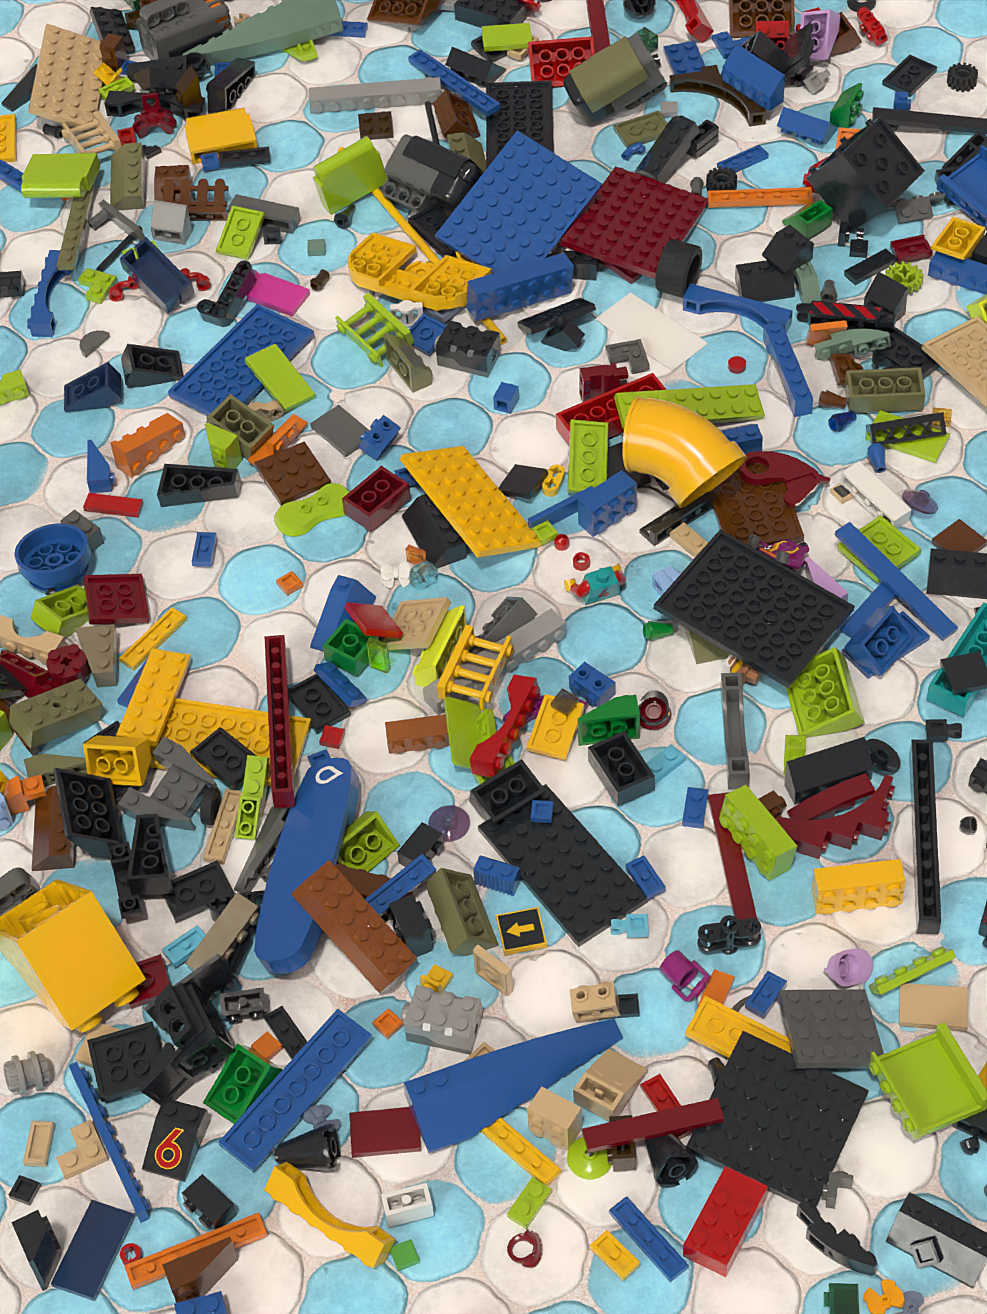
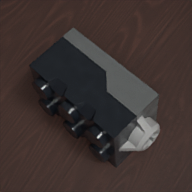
[434,320,501,378]

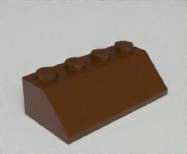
[32,786,75,871]

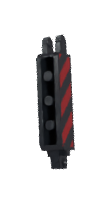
[796,300,896,331]

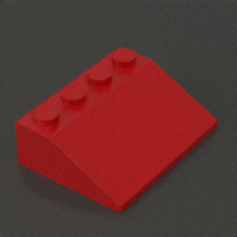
[528,36,595,88]

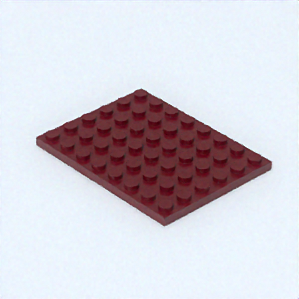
[560,166,708,279]

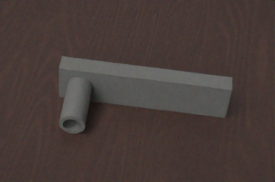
[88,199,145,242]

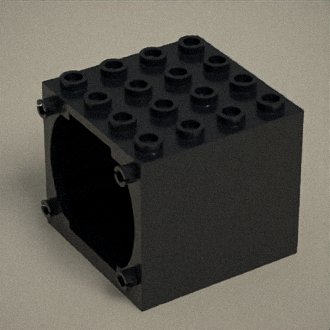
[806,116,925,232]

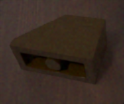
[175,66,203,108]

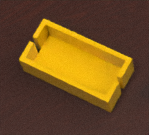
[811,859,906,914]

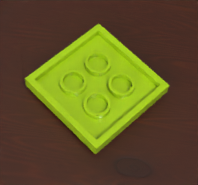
[837,515,922,583]

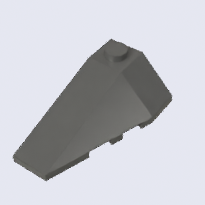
[469,596,538,655]

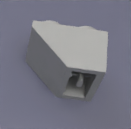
[150,200,192,245]

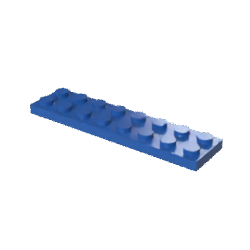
[218,1008,372,1173]

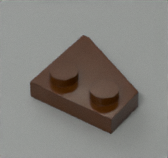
[830,354,863,385]

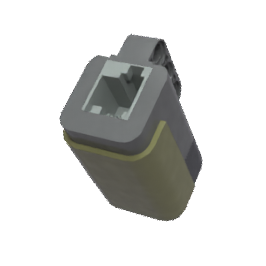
[563,32,667,126]

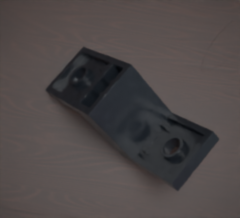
[720,30,815,82]

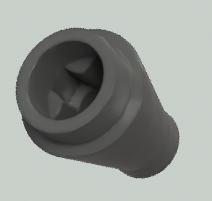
[820,280,838,302]

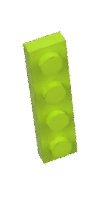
[868,946,956,995]

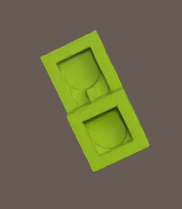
[783,735,806,775]

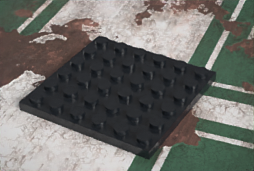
[686,1031,869,1207]

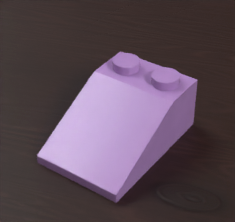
[800,9,840,61]

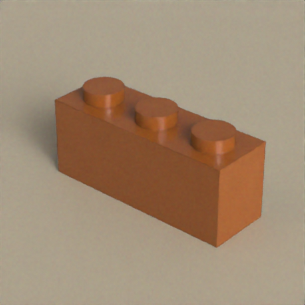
[385,714,450,754]

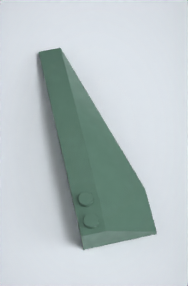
[182,0,343,66]

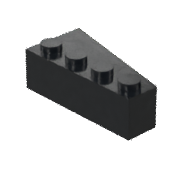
[206,58,255,114]
[157,463,242,507]
[127,814,174,896]

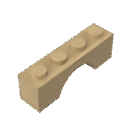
[0,615,67,664]

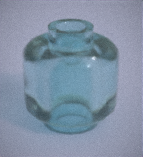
[409,561,438,589]

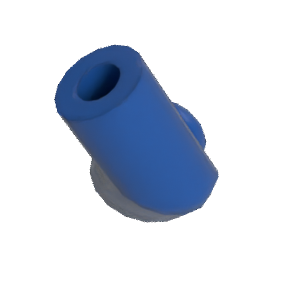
[621,142,646,161]

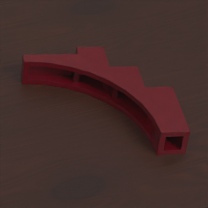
[776,774,896,859]

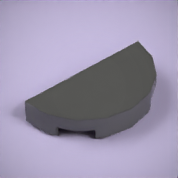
[79,330,110,358]

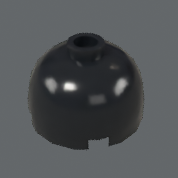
[623,0,656,19]

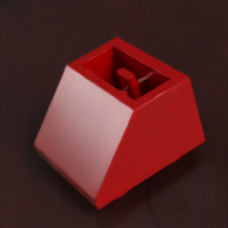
[755,21,789,50]

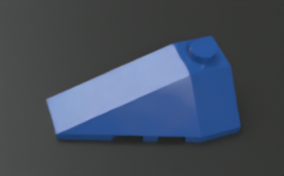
[310,575,376,651]

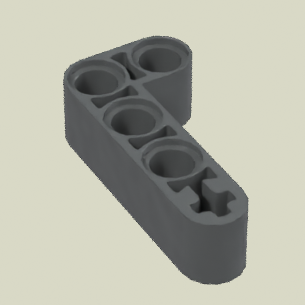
[0,867,40,912]

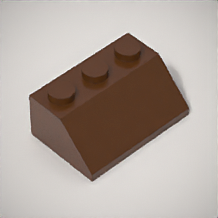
[433,90,481,139]

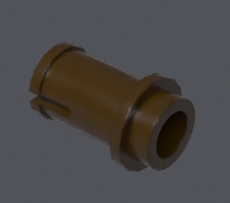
[310,269,330,291]

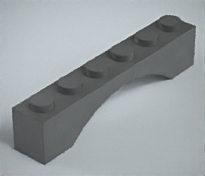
[720,673,750,789]

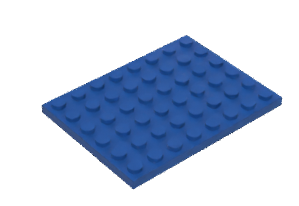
[435,130,602,274]

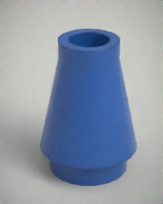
[867,443,886,473]

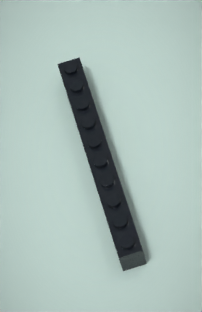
[909,739,941,934]

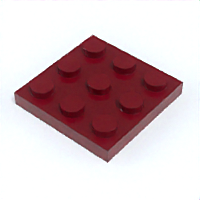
[83,573,149,625]

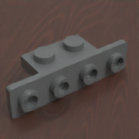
[882,192,946,224]

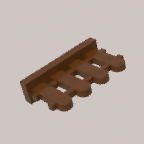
[160,178,229,221]

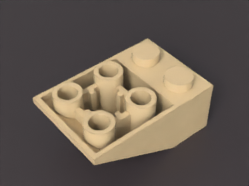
[573,1048,648,1121]

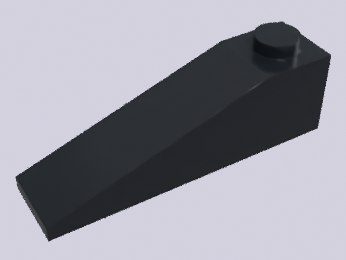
[1,63,38,112]

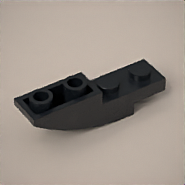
[796,1200,878,1276]

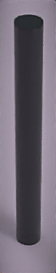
[424,101,440,145]
[96,225,143,272]

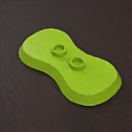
[274,483,350,537]

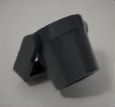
[186,52,211,79]

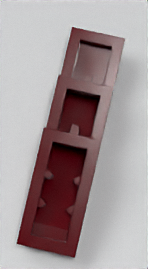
[787,773,875,820]

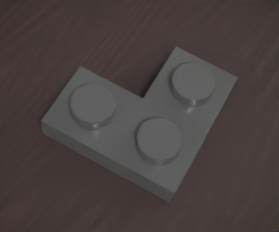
[605,339,650,372]

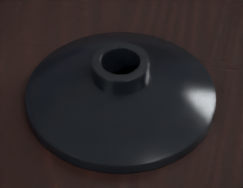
[866,739,901,772]

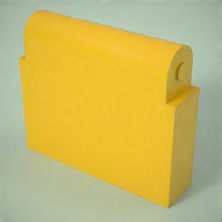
[184,108,258,165]

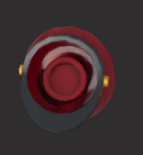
[638,690,672,730]

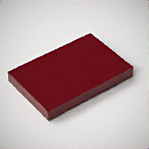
[349,1107,421,1158]

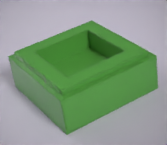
[390,1239,420,1271]

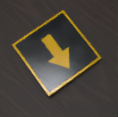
[496,907,547,956]

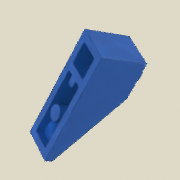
[87,439,116,493]

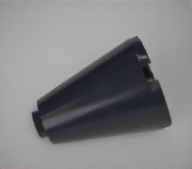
[274,1124,341,1171]
[644,1134,698,1188]

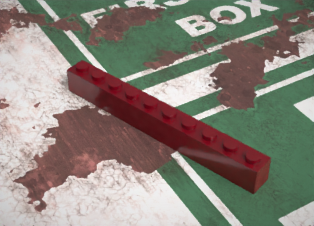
[264,635,295,808]

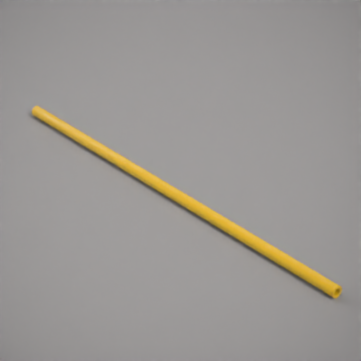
[338,147,507,344]

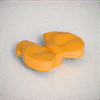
[863,1279,906,1314]

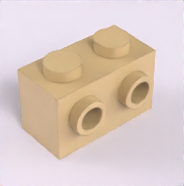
[570,981,620,1023]

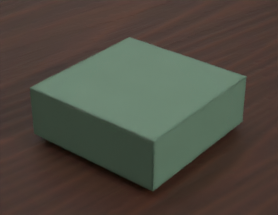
[307,239,325,256]

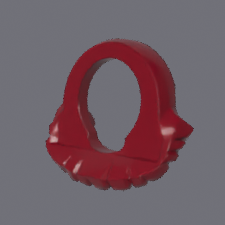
[507,1229,543,1268]

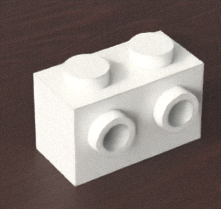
[381,1183,434,1228]

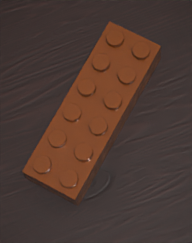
[291,860,417,993]

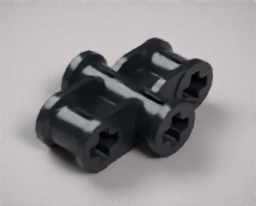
[697,915,761,955]

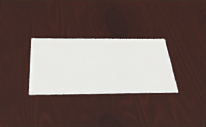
[595,292,708,371]

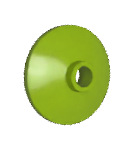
[567,1137,612,1180]

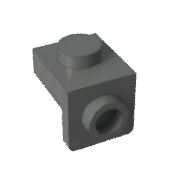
[822,1171,853,1209]

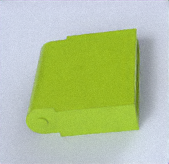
[313,136,387,215]
[21,153,100,198]

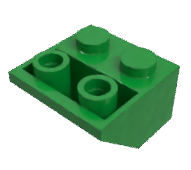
[829,83,864,128]
[782,200,833,239]

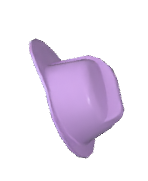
[824,948,873,987]

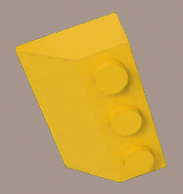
[83,735,152,786]

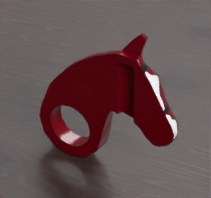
[738,451,831,508]

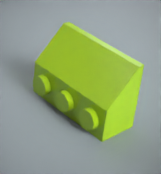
[336,811,400,872]

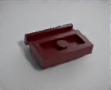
[890,234,933,263]

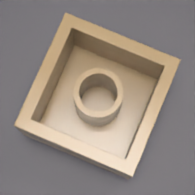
[527,1086,582,1150]

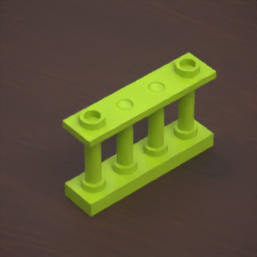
[335,292,414,367]

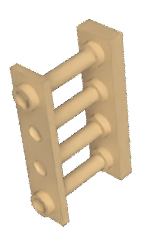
[61,111,122,154]

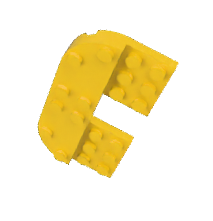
[348,232,492,311]

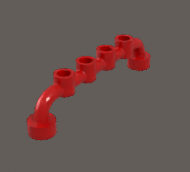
[109,268,210,302]

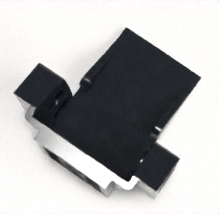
[139,983,236,1105]

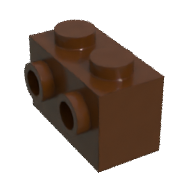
[99,33,127,73]

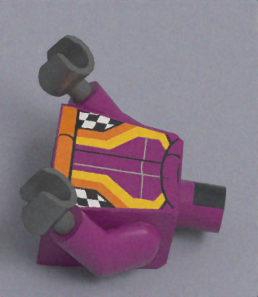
[747,534,809,571]

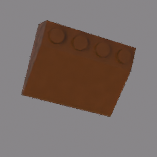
[367,0,440,26]
[728,0,795,38]

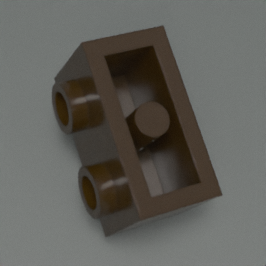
[607,1115,636,1172]

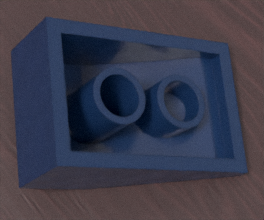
[64,362,122,412]

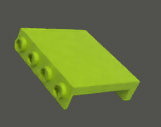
[868,1022,987,1140]

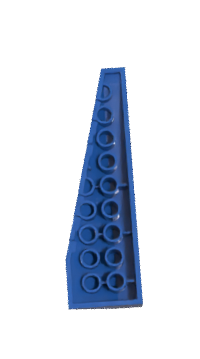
[404,1019,623,1154]

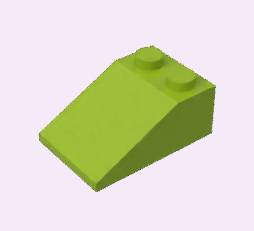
[31,585,89,637]

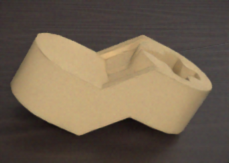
[248,401,284,422]

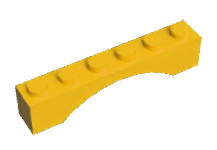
[264,1162,396,1268]

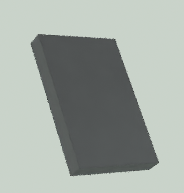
[310,405,370,457]

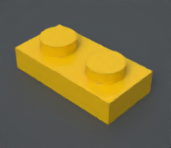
[590,1230,640,1282]

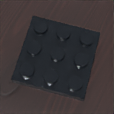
[87,1021,161,1102]

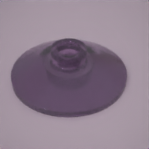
[902,489,938,514]
[428,805,470,842]

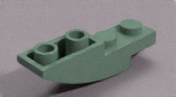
[814,329,891,360]

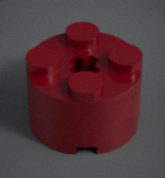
[46,644,90,685]

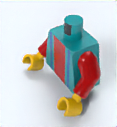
[564,563,626,606]

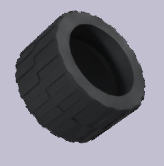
[655,239,702,298]

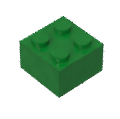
[322,619,380,677]

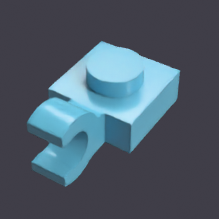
[610,914,649,937]

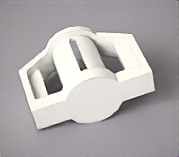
[390,300,423,327]

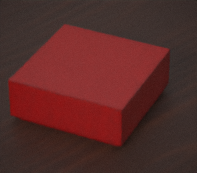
[319,725,345,749]

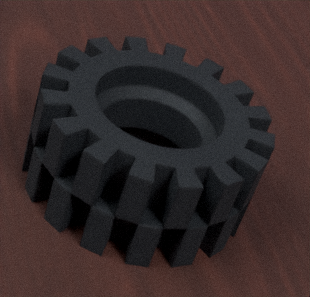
[947,62,978,92]
[706,166,737,191]

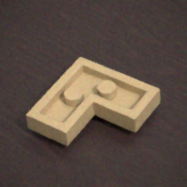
[56,1119,109,1180]

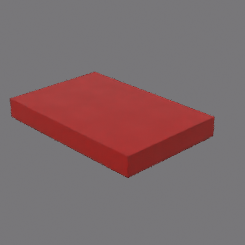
[345,602,403,639]

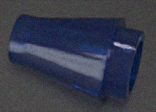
[828,410,857,432]

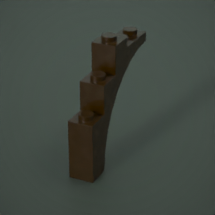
[669,65,766,127]

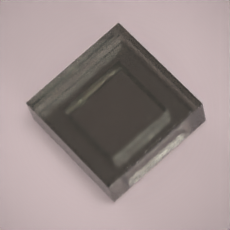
[550,688,579,717]

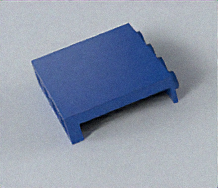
[936,145,987,230]

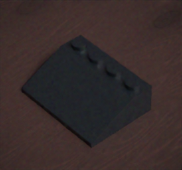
[54,767,124,860]
[143,954,237,1031]

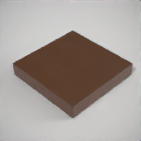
[931,519,987,552]

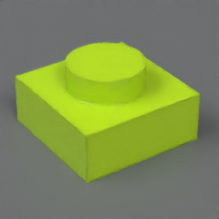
[531,520,558,545]

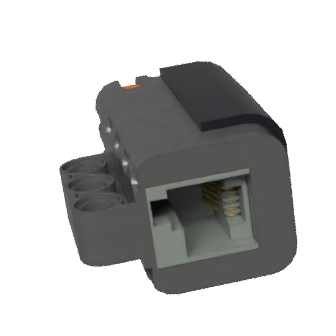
[136,0,232,60]

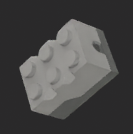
[401,985,483,1055]

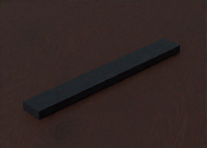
[872,107,987,134]

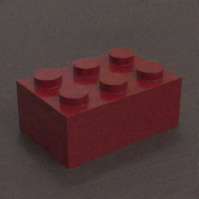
[342,465,411,532]

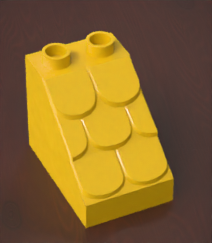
[0,879,146,1033]

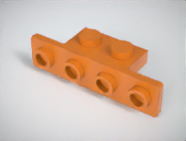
[248,414,307,466]

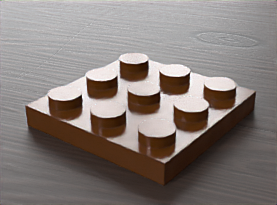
[254,441,331,506]

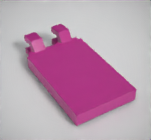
[237,270,310,317]

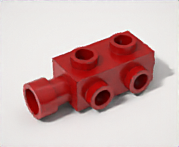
[857,7,888,46]

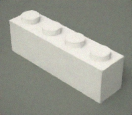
[840,461,912,529]

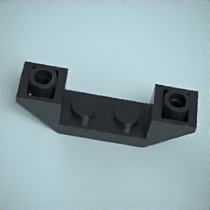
[108,842,143,919]

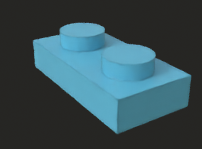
[647,744,686,784]
[162,925,206,968]

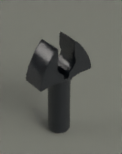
[791,65,814,87]

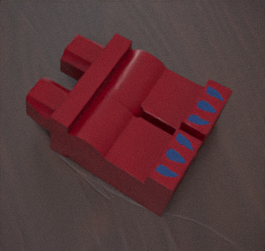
[579,362,629,402]

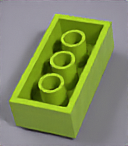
[719,785,797,881]

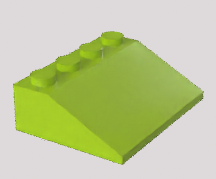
[786,647,865,738]

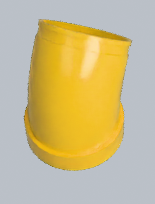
[623,397,747,508]

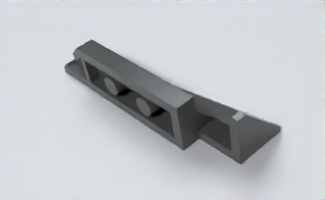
[234,806,291,893]

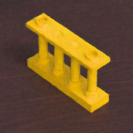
[437,625,514,711]

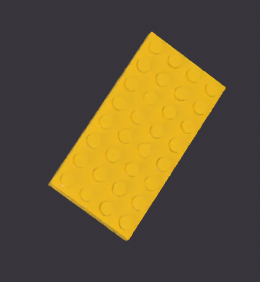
[400,446,541,558]
[149,698,311,786]

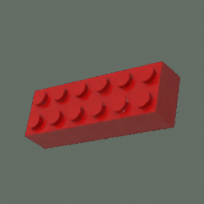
[556,373,667,445]

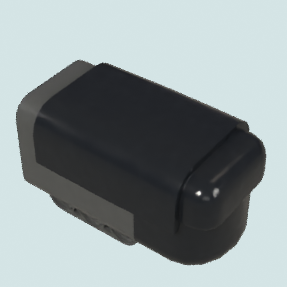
[382,134,483,214]

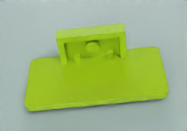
[444,697,496,769]

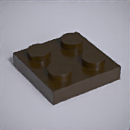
[358,111,394,140]

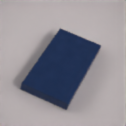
[51,1200,135,1301]

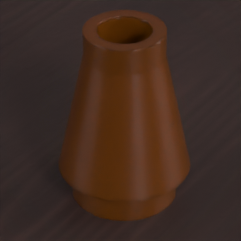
[818,390,847,409]

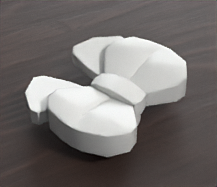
[381,562,411,589]

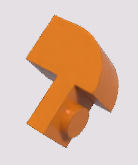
[3,775,46,815]

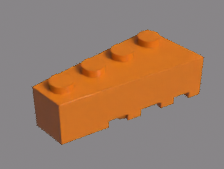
[110,413,185,478]

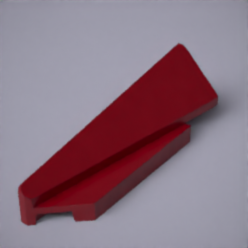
[0,650,62,699]

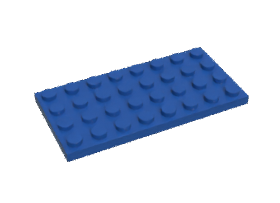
[168,304,314,416]

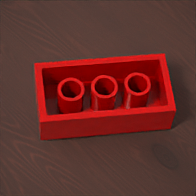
[683,1166,768,1277]

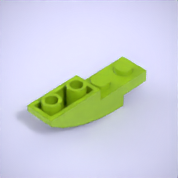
[235,755,269,840]

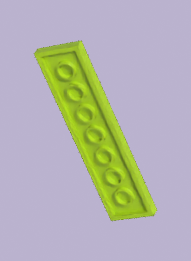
[614,384,765,429]

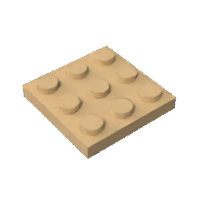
[379,597,451,651]

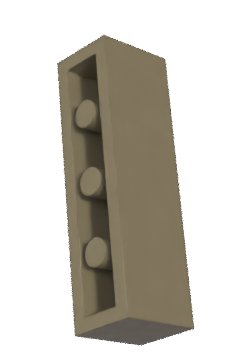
[185,892,260,971]

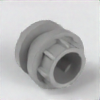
[3,1051,50,1095]

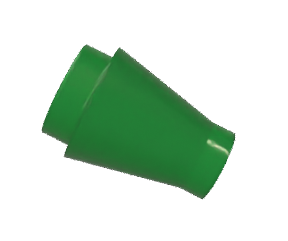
[643,621,673,640]

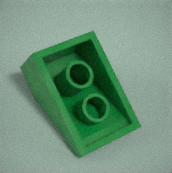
[577,695,640,746]
[203,1043,283,1124]

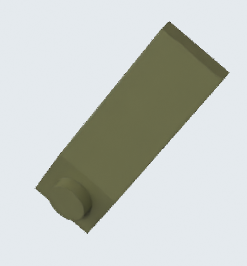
[24,754,87,786]

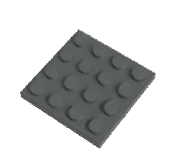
[777,989,884,1068]

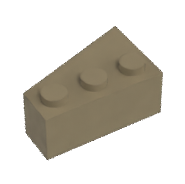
[75,624,118,688]

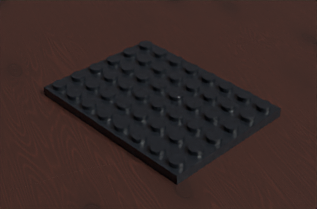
[653,529,855,689]

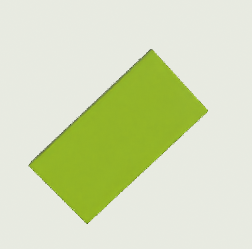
[245,344,316,413]
[865,410,950,463]
[567,420,608,493]

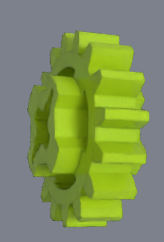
[885,261,924,294]

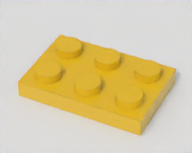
[526,694,585,761]

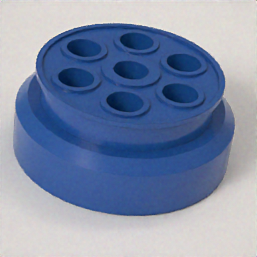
[14,523,91,592]

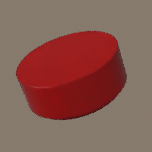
[728,356,746,374]

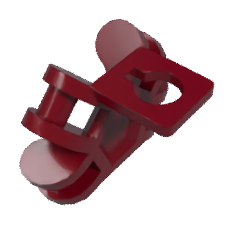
[132,93,177,138]

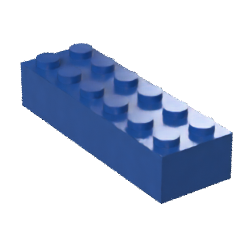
[466,253,574,321]

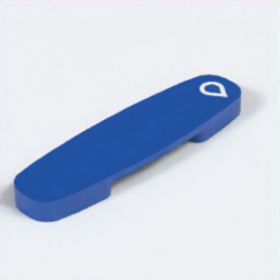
[254,758,359,973]

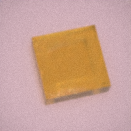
[931,407,952,427]

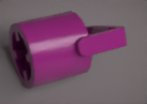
[659,950,711,1002]

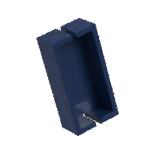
[119,237,195,314]

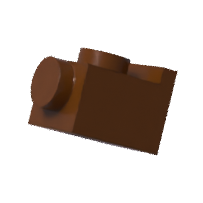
[759,790,787,820]

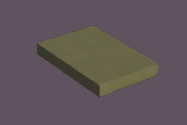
[613,110,668,148]

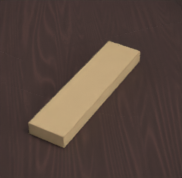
[203,789,243,865]

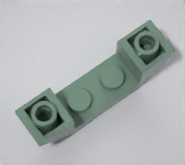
[793,261,822,304]

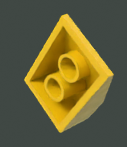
[931,217,986,260]

